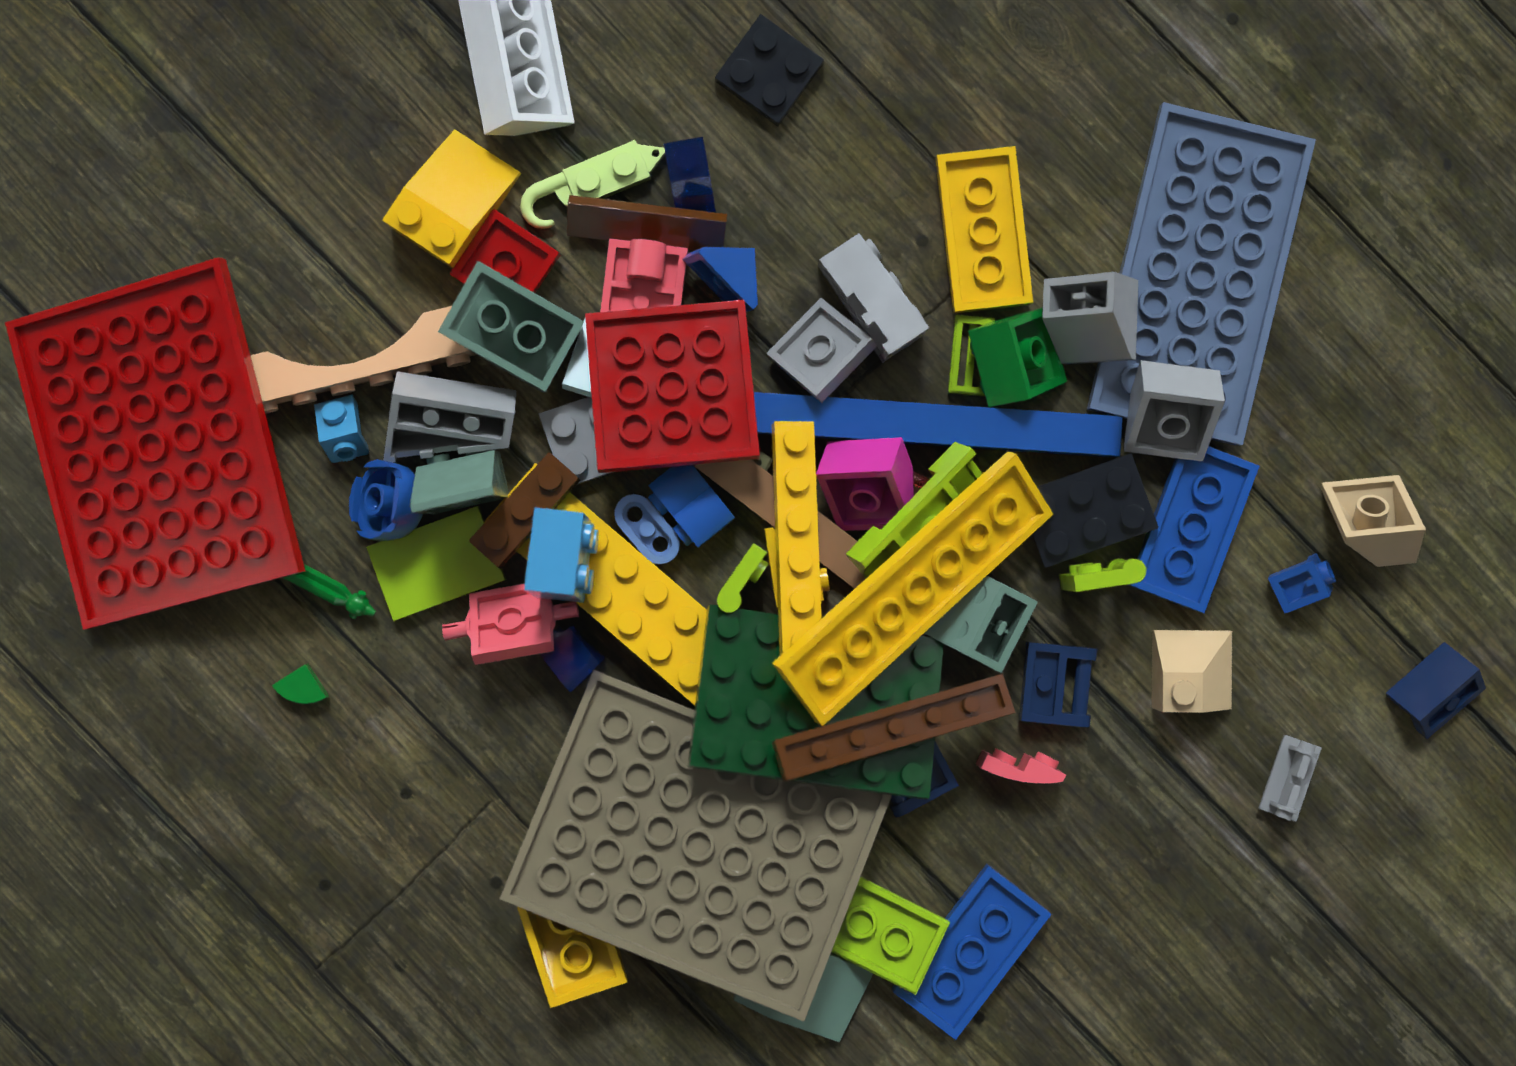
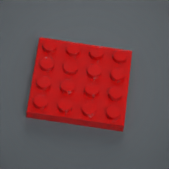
[585,300,760,473]

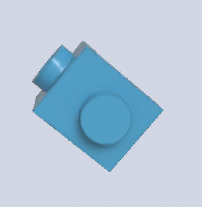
[314,394,369,463]

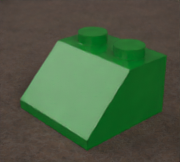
[968,307,1067,407]

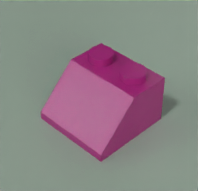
[816,437,914,531]

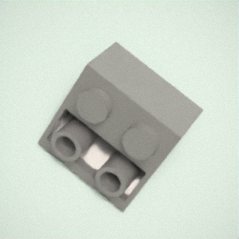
[1042,272,1138,365]

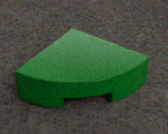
[272,663,329,704]

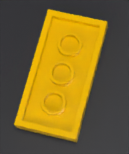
[935,146,1033,314]

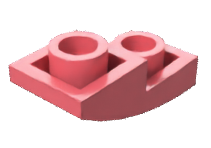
[976,748,1066,783]

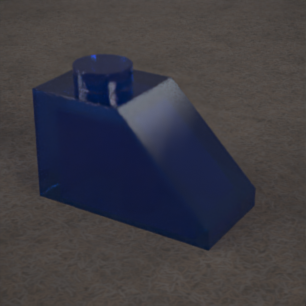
[664,137,716,213]
[541,625,605,692]

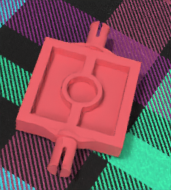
[442,584,579,665]

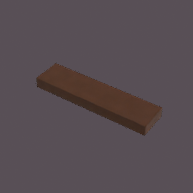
[567,195,727,251]

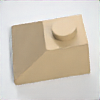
[1321,475,1426,567]
[1152,630,1232,713]

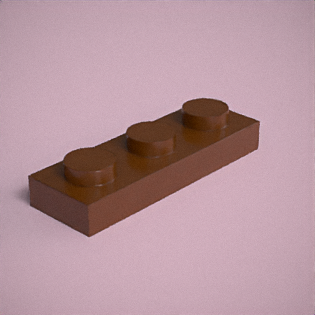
[469,452,580,569]

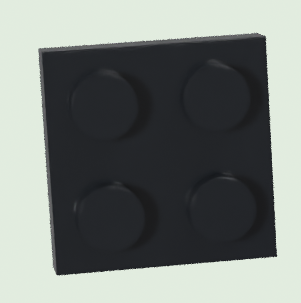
[715,14,824,127]

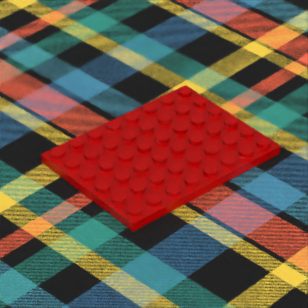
[5,257,305,630]

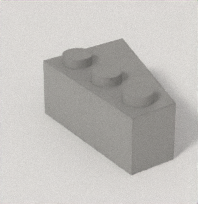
[818,233,929,363]
[384,371,517,462]

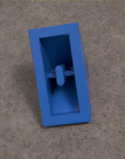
[682,247,758,312]

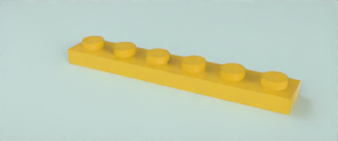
[772,421,822,656]

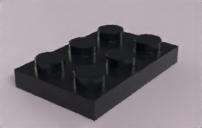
[1033,453,1159,568]

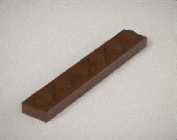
[772,674,1015,782]

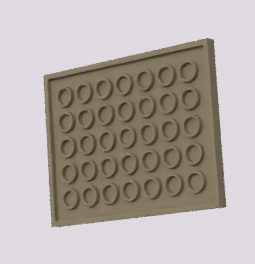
[500,670,892,1021]

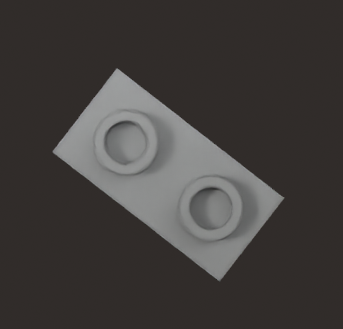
[1259,735,1322,821]

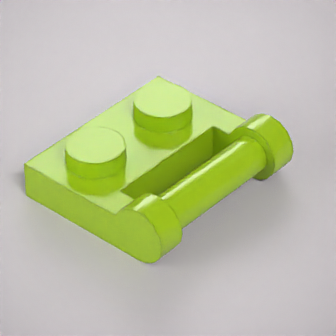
[717,543,769,613]
[1059,558,1146,592]

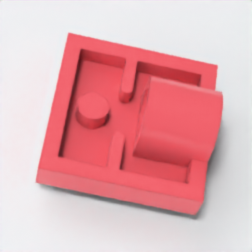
[600,238,688,312]

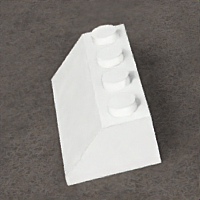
[458,0,575,136]

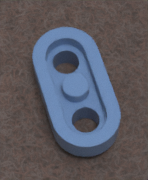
[615,494,680,564]

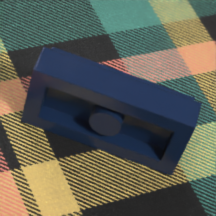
[1386,642,1486,739]

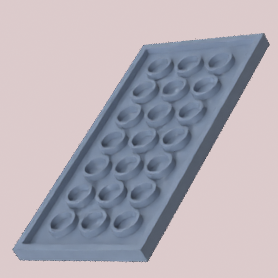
[1087,102,1316,446]

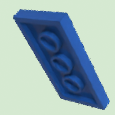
[1127,446,1260,613]
[892,864,1051,1040]

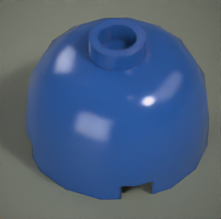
[349,459,423,541]

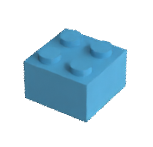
[524,508,599,603]

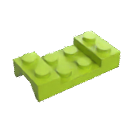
[846,442,983,578]

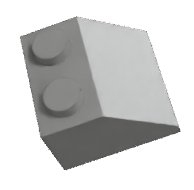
[1124,360,1225,462]

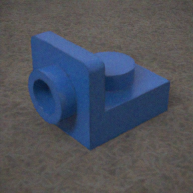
[1268,553,1336,614]

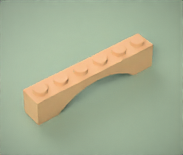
[251,306,476,414]

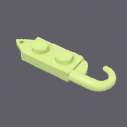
[520,140,667,229]

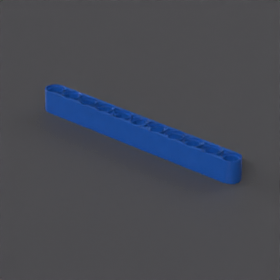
[754,392,1123,457]

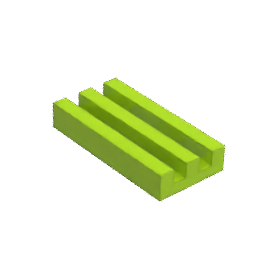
[947,315,995,397]

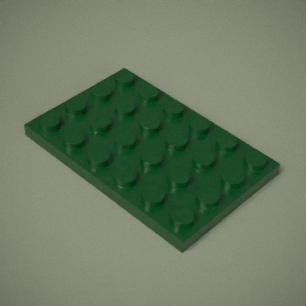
[687,604,944,800]

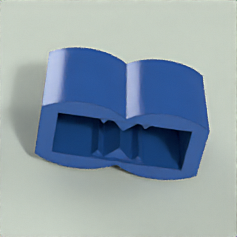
[648,465,736,548]

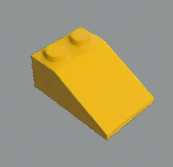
[382,129,521,269]
[517,906,628,1008]

